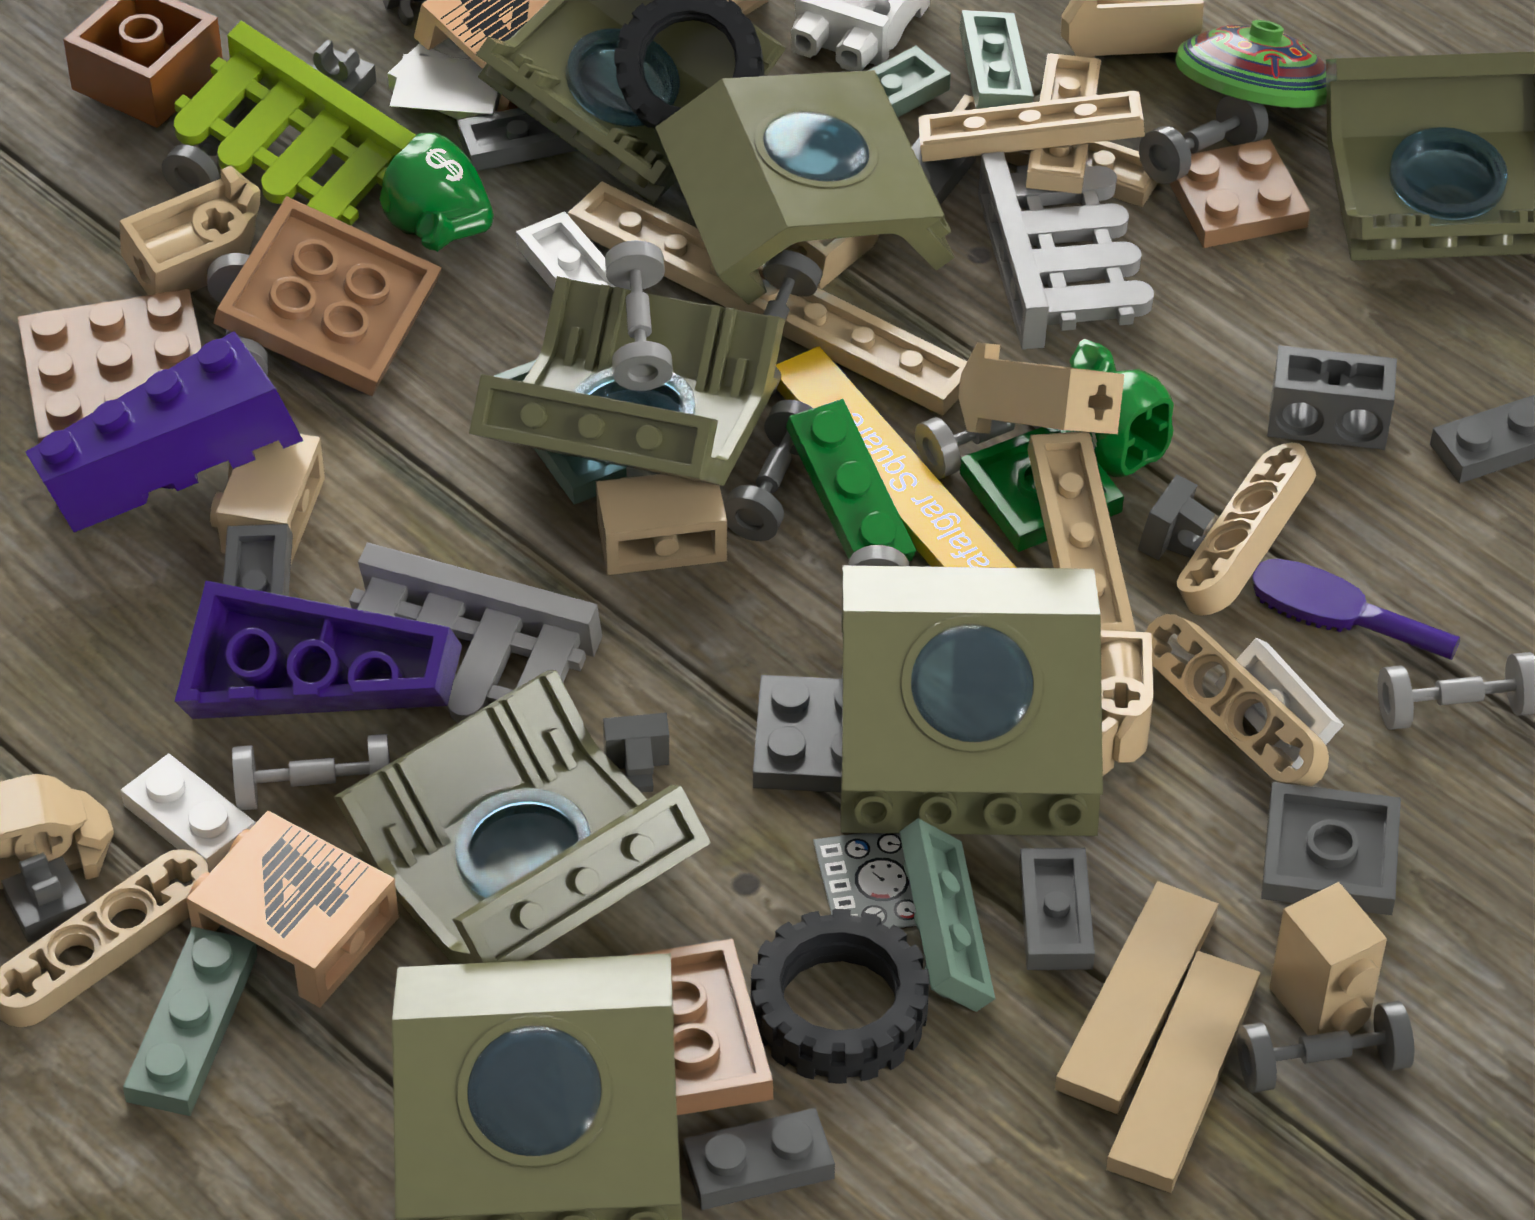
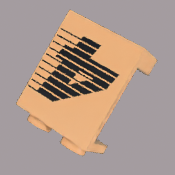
[414,0,584,112]
[187,811,399,1008]

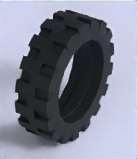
[614,0,764,129]
[751,909,929,1084]

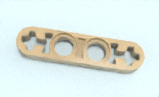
[1177,442,1316,616]
[1145,614,1329,786]
[0,849,209,1027]

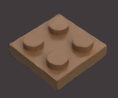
[1170,139,1310,248]

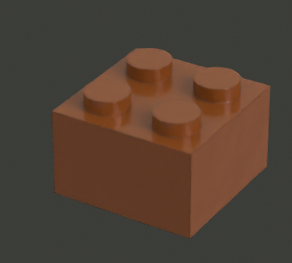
[63,0,223,128]

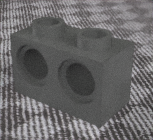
[1267,345,1397,450]

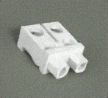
[791,0,930,71]

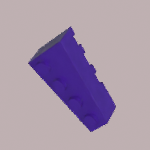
[25,331,304,533]
[174,581,462,719]

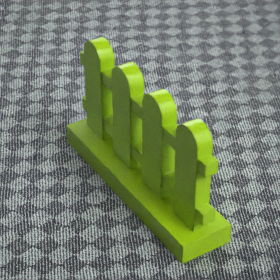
[174,20,416,226]

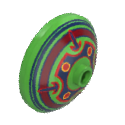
[1175,20,1327,108]

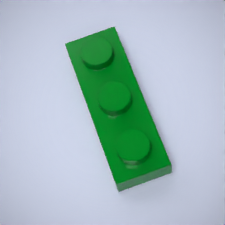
[786,399,916,562]

